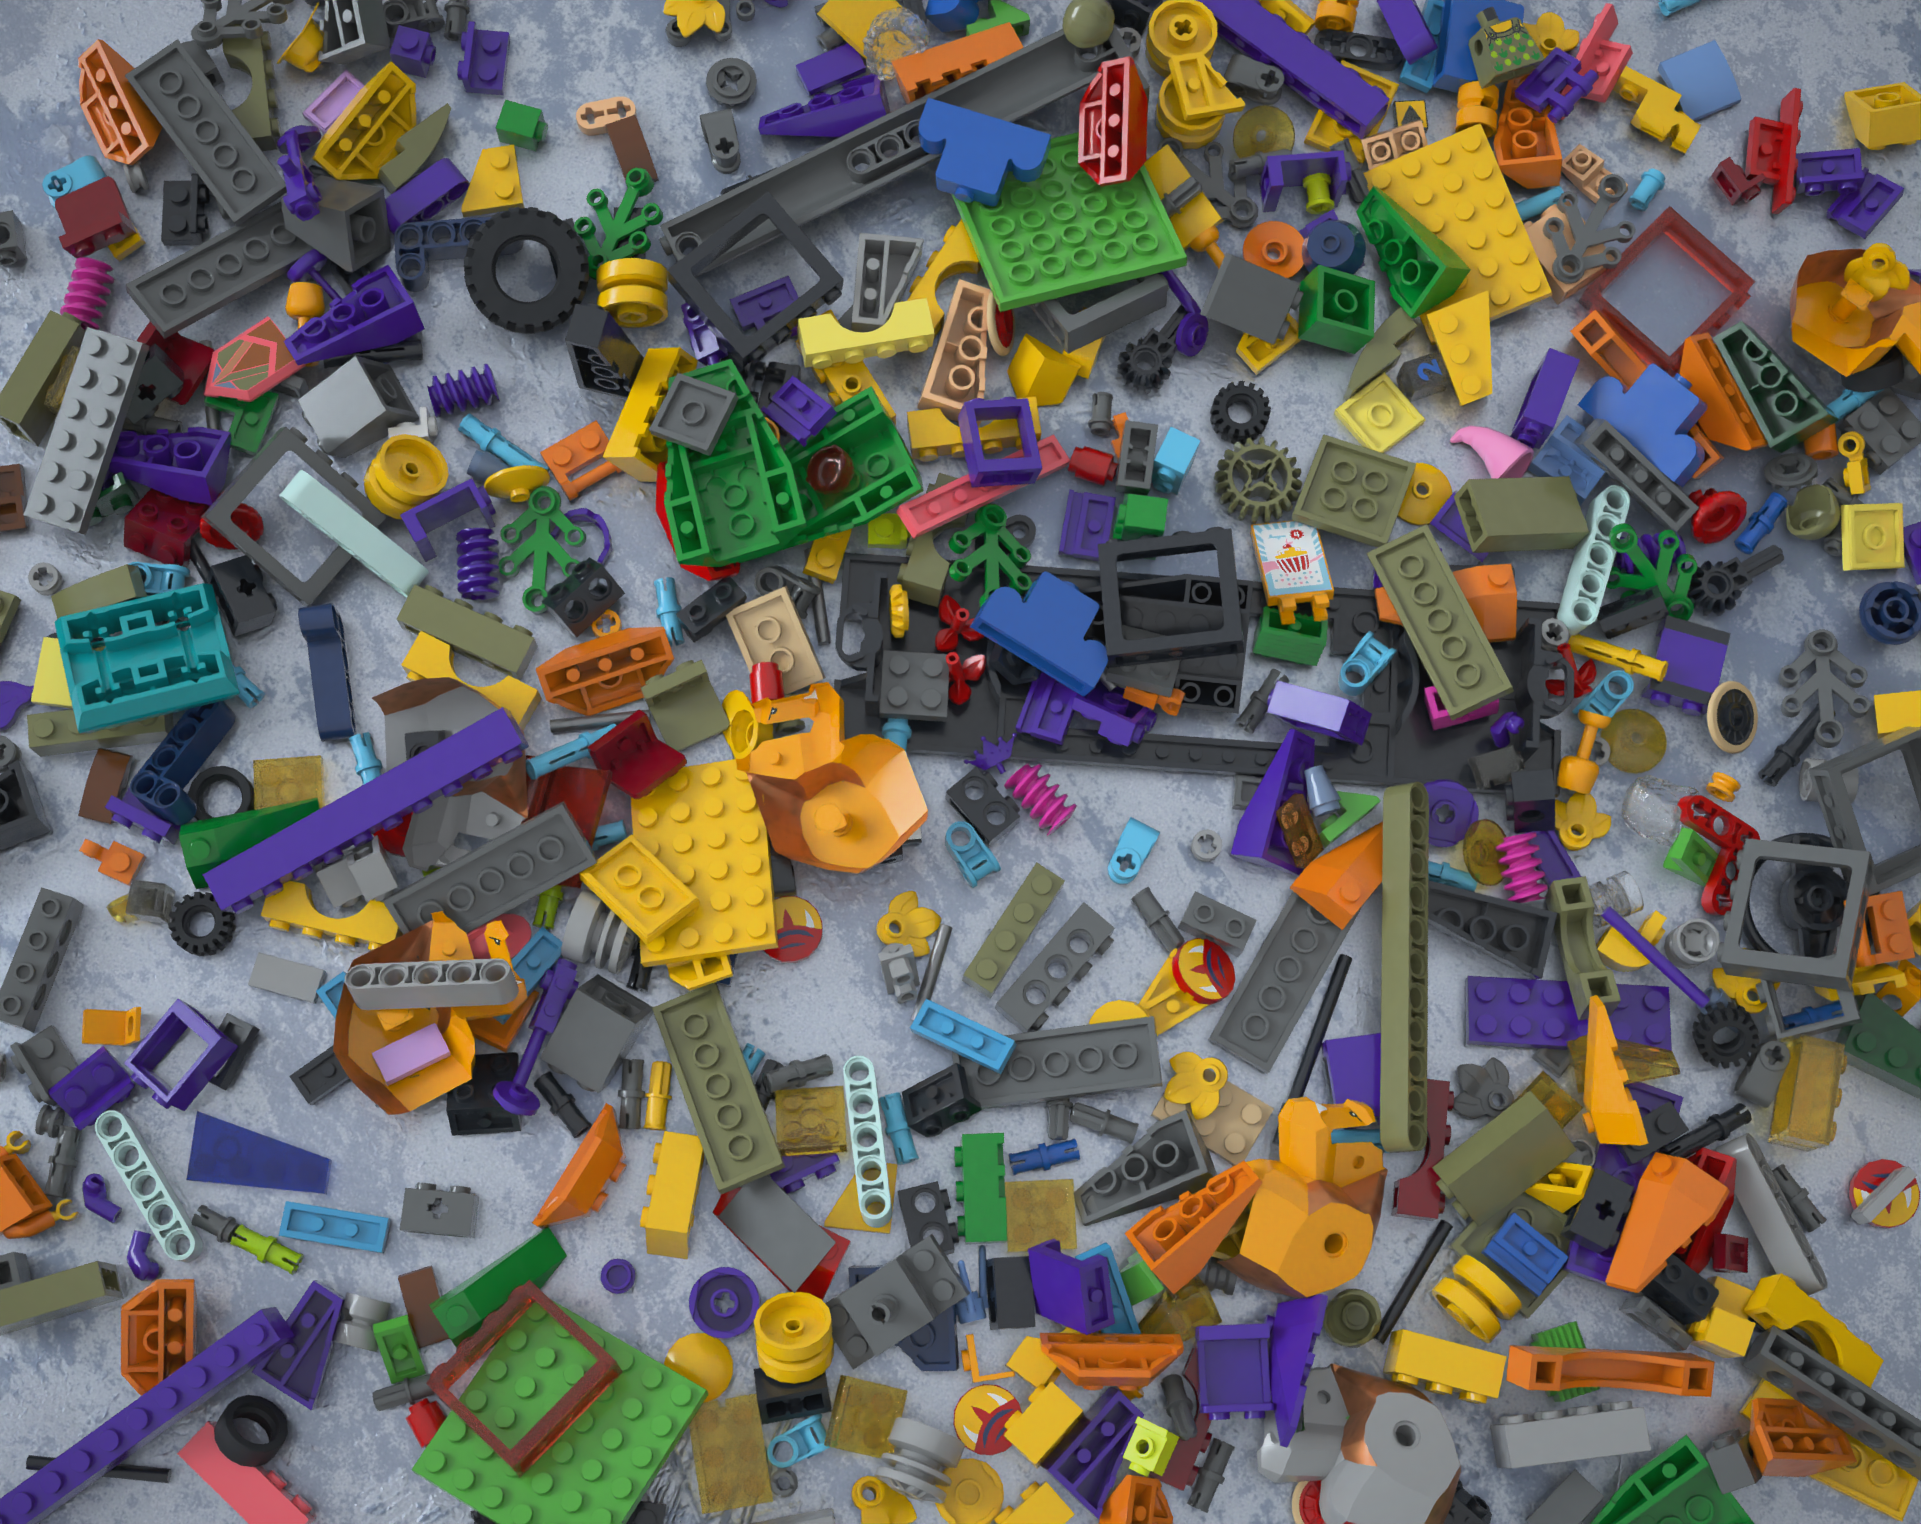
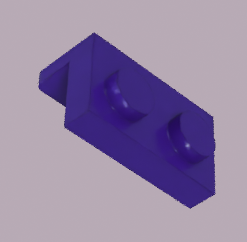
[1795,148,1865,197]
[105,787,181,845]

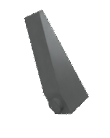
[1073,1110,1217,1226]

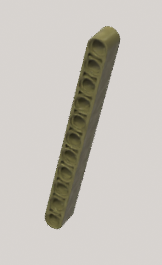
[1380,782,1429,1153]

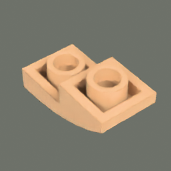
[1361,119,1428,170]
[1561,144,1628,211]

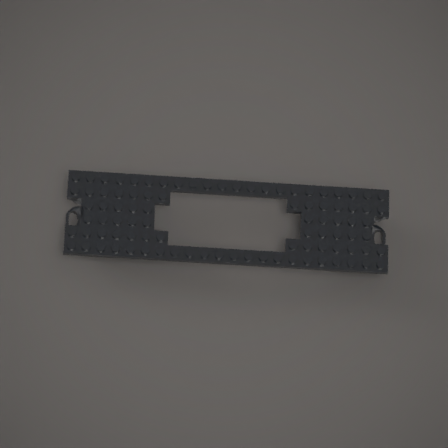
[834,552,1574,798]

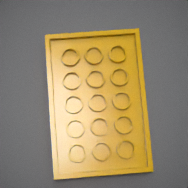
[1363,123,1552,346]
[630,758,778,967]

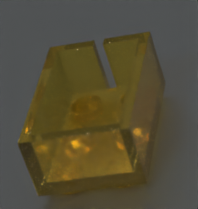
[1768,1035,1847,1152]
[689,1393,775,1514]

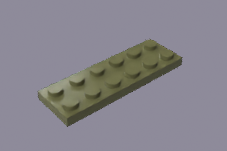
[1367,524,1514,721]
[652,982,786,1194]

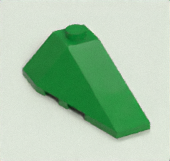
[1356,186,1471,318]
[179,798,320,889]
[429,1226,567,1364]

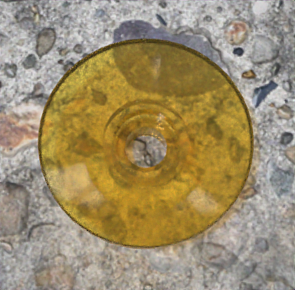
[1233,105,1295,158]
[1600,709,1667,774]
[1463,819,1509,886]

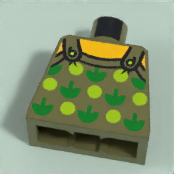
[1468,7,1545,89]

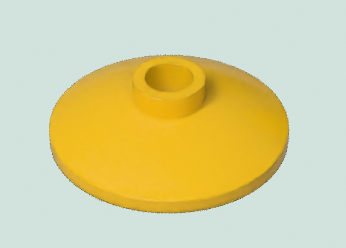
[1398,463,1452,526]
[484,465,550,503]

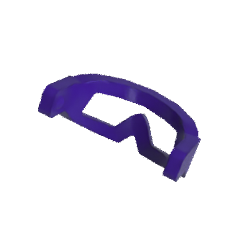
[551,508,612,565]

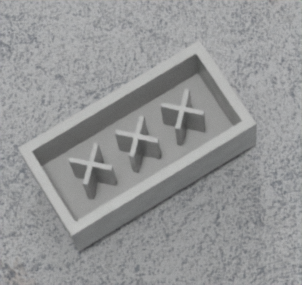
[1490,1401,1651,1469]

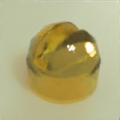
[106,894,137,923]

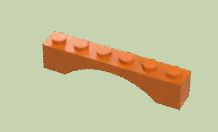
[1570,310,1725,479]
[1506,1345,1715,1397]

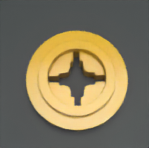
[889,584,909,638]

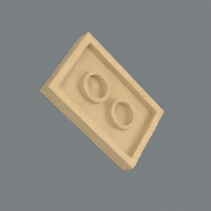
[726,586,826,695]
[1151,1069,1274,1166]

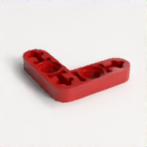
[1676,795,1760,916]

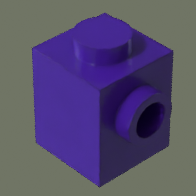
[390,25,436,78]

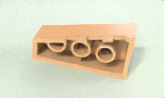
[917,279,990,427]

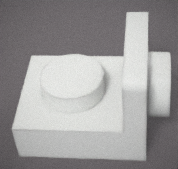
[388,406,438,444]

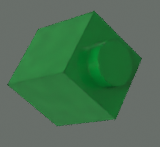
[495,100,548,152]

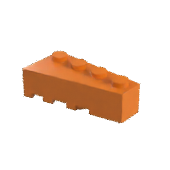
[891,22,1024,104]

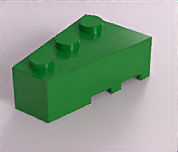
[1112,494,1168,560]
[954,1132,1007,1245]

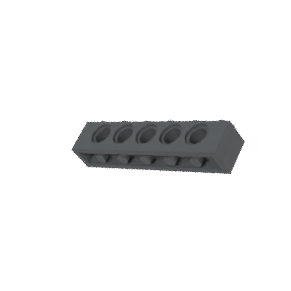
[1743,1325,1921,1481]

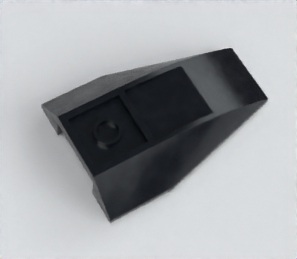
[1079,574,1254,714]

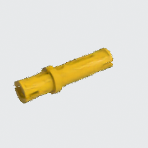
[1568,634,1668,682]

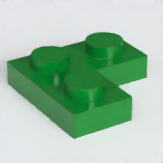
[204,391,279,456]

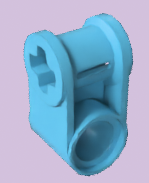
[42,155,107,209]
[128,562,190,596]
[1338,631,1397,696]
[1572,670,1634,733]
[1107,817,1160,885]
[945,821,1001,888]
[767,1414,836,1468]

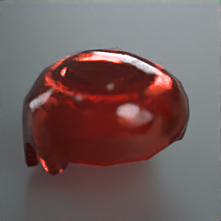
[806,445,855,495]

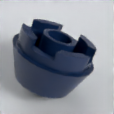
[1302,219,1366,275]
[1859,581,1921,645]

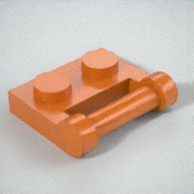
[540,420,623,501]
[1843,891,1915,968]

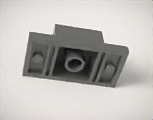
[825,1234,970,1370]

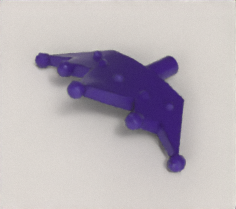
[964,733,1017,774]

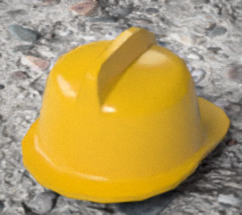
[277,2,324,73]
[722,690,774,759]

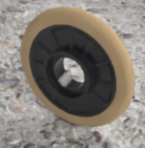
[1707,681,1758,753]

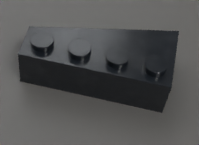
[1428,880,1557,979]

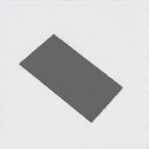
[718,1175,836,1293]

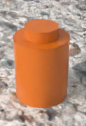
[1803,423,1839,460]

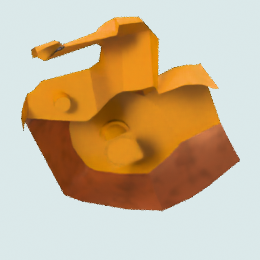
[1790,249,1921,377]
[736,682,928,873]
[333,911,528,1115]
[1218,1097,1388,1298]

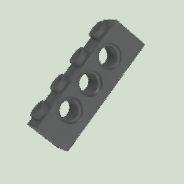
[1573,418,1699,532]
[0,887,84,1033]
[995,902,1115,1033]

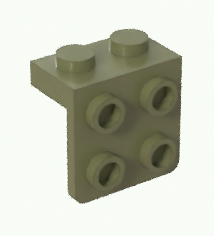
[641,660,729,752]

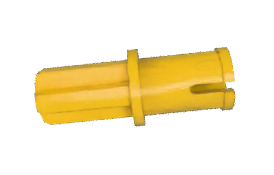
[643,1061,672,1131]

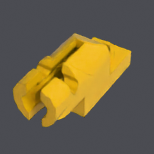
[1613,66,1701,154]

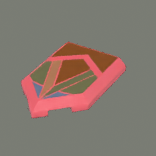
[204,316,306,402]

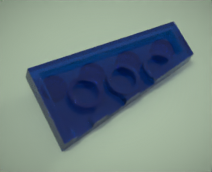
[186,1111,332,1195]

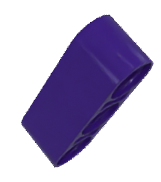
[1377,0,1438,65]
[385,158,470,235]

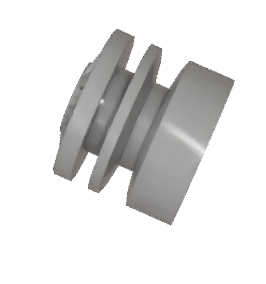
[561,889,638,975]
[874,1417,965,1504]

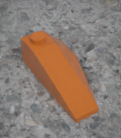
[1374,564,1517,642]
[1290,821,1383,930]
[1605,1152,1730,1293]

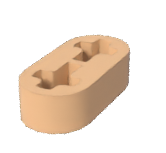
[576,96,637,136]

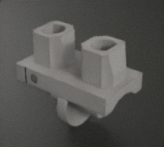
[878,943,920,1004]

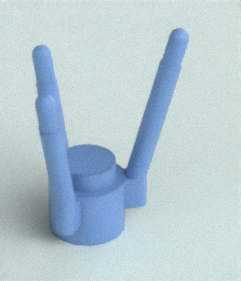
[956,1245,989,1324]

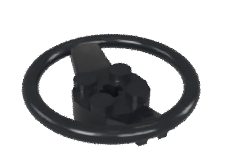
[1743,833,1880,958]

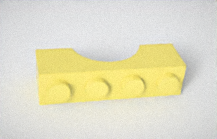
[797,298,935,369]

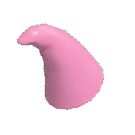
[1450,426,1534,478]

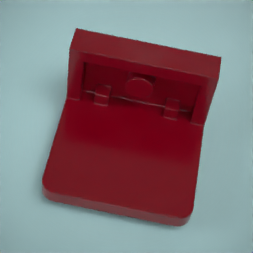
[55,176,136,258]
[136,321,215,405]
[124,488,211,567]
[587,710,687,799]

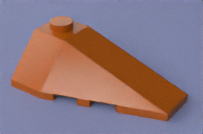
[1493,69,1562,189]
[1125,1160,1263,1294]

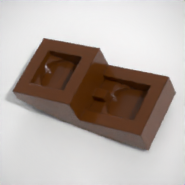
[605,115,659,188]
[0,464,28,532]
[78,748,133,824]
[398,1265,450,1348]

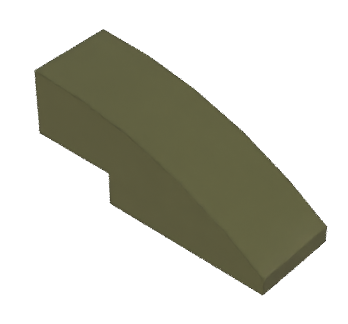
[377,103,451,194]
[1343,307,1418,401]
[51,564,147,619]

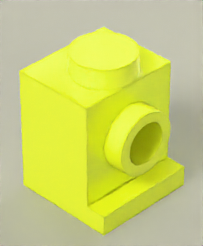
[1123,1417,1179,1477]

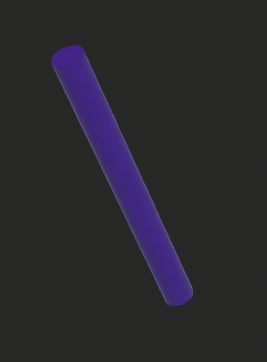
[1600,906,1710,1008]

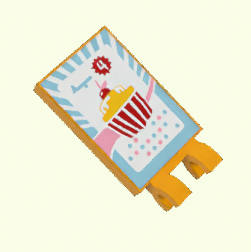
[1250,520,1334,625]

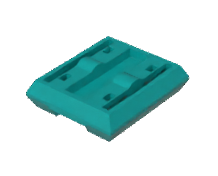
[54,583,240,733]

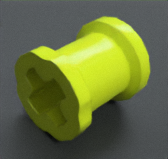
[1302,173,1334,215]

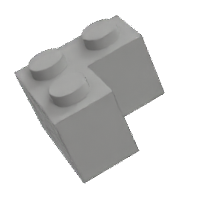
[315,835,398,908]

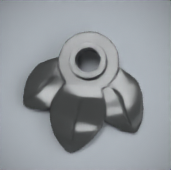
[1453,1057,1515,1119]

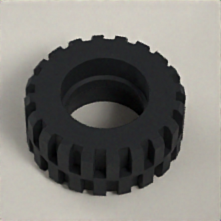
[464,207,589,334]

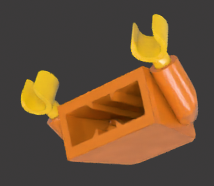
[0,1131,79,1239]

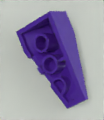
[758,71,891,137]
[284,265,425,365]
[108,427,232,505]
[1231,729,1315,876]
[1263,1294,1328,1448]

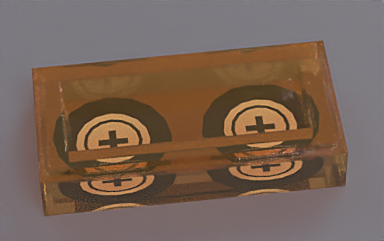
[1275,793,1324,868]

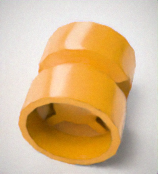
[1314,0,1359,32]
[1455,81,1499,139]

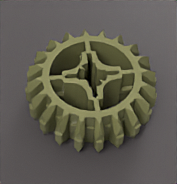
[1214,437,1302,524]

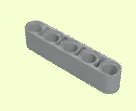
[345,958,519,1010]
[1716,1133,1828,1296]

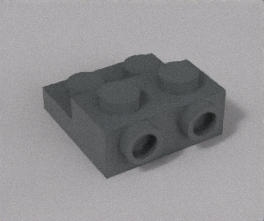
[1837,388,1921,475]

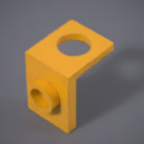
[1875,959,1921,1017]
[82,1007,141,1046]
[961,1334,1015,1383]

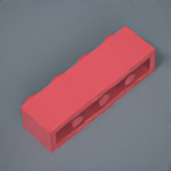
[177,1421,316,1524]

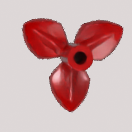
[935,595,985,652]
[1545,643,1596,698]
[945,652,986,705]

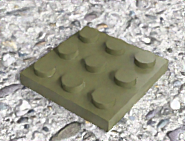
[1292,434,1416,548]
[1448,1192,1570,1319]

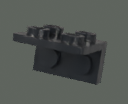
[446,1052,522,1136]

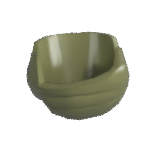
[1062,0,1115,48]
[1786,484,1841,540]
[1323,1289,1381,1348]

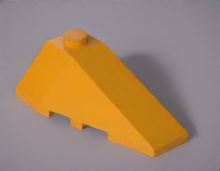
[1581,995,1648,1145]

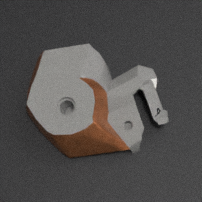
[372,677,528,871]
[1257,1364,1461,1524]

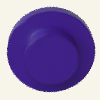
[601,1259,636,1294]

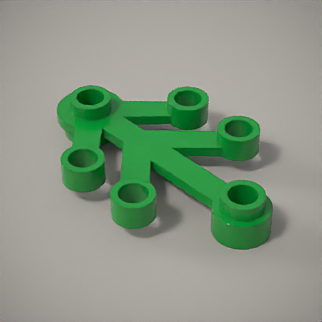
[574,168,663,280]
[498,486,586,614]
[948,504,1032,608]
[1606,523,1698,621]

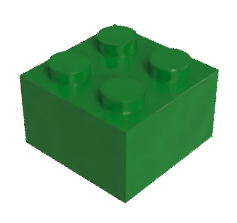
[1298,265,1375,354]

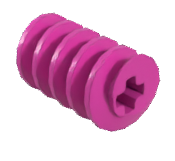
[60,257,115,330]
[1004,763,1077,836]
[1495,832,1548,903]

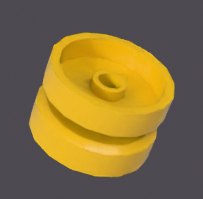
[1145,0,1217,78]
[1155,74,1225,149]
[596,258,668,328]
[363,434,449,520]
[1431,1254,1522,1343]
[754,1292,834,1384]

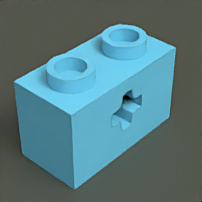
[1151,427,1201,495]

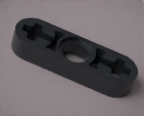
[1313,29,1404,71]

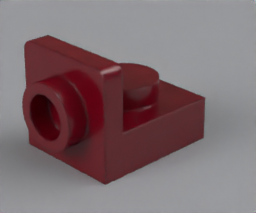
[1711,157,1766,206]
[1711,1234,1748,1273]

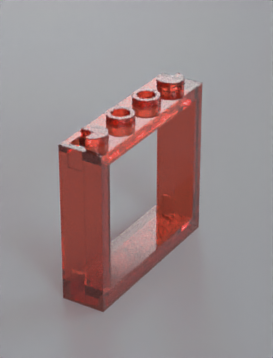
[1578,206,1756,373]
[426,1280,623,1477]

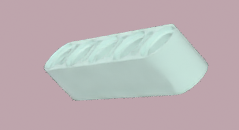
[279,470,429,598]
[1556,485,1630,636]
[843,1056,892,1228]
[95,1110,203,1262]

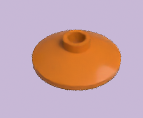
[1243,221,1304,279]

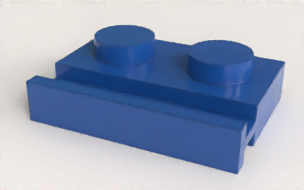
[1481,1213,1569,1297]

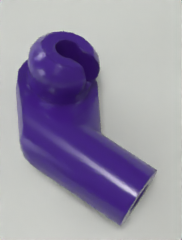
[1490,712,1524,748]
[82,1173,122,1223]
[127,1230,159,1281]

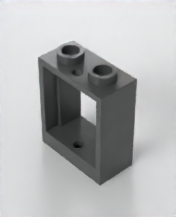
[1756,954,1863,1043]

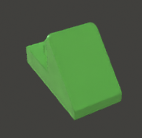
[966,0,1030,37]
[1317,791,1381,848]
[1663,827,1719,887]
[1119,1251,1164,1306]
[373,1315,426,1384]

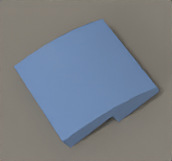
[1657,40,1741,121]
[1528,415,1605,506]

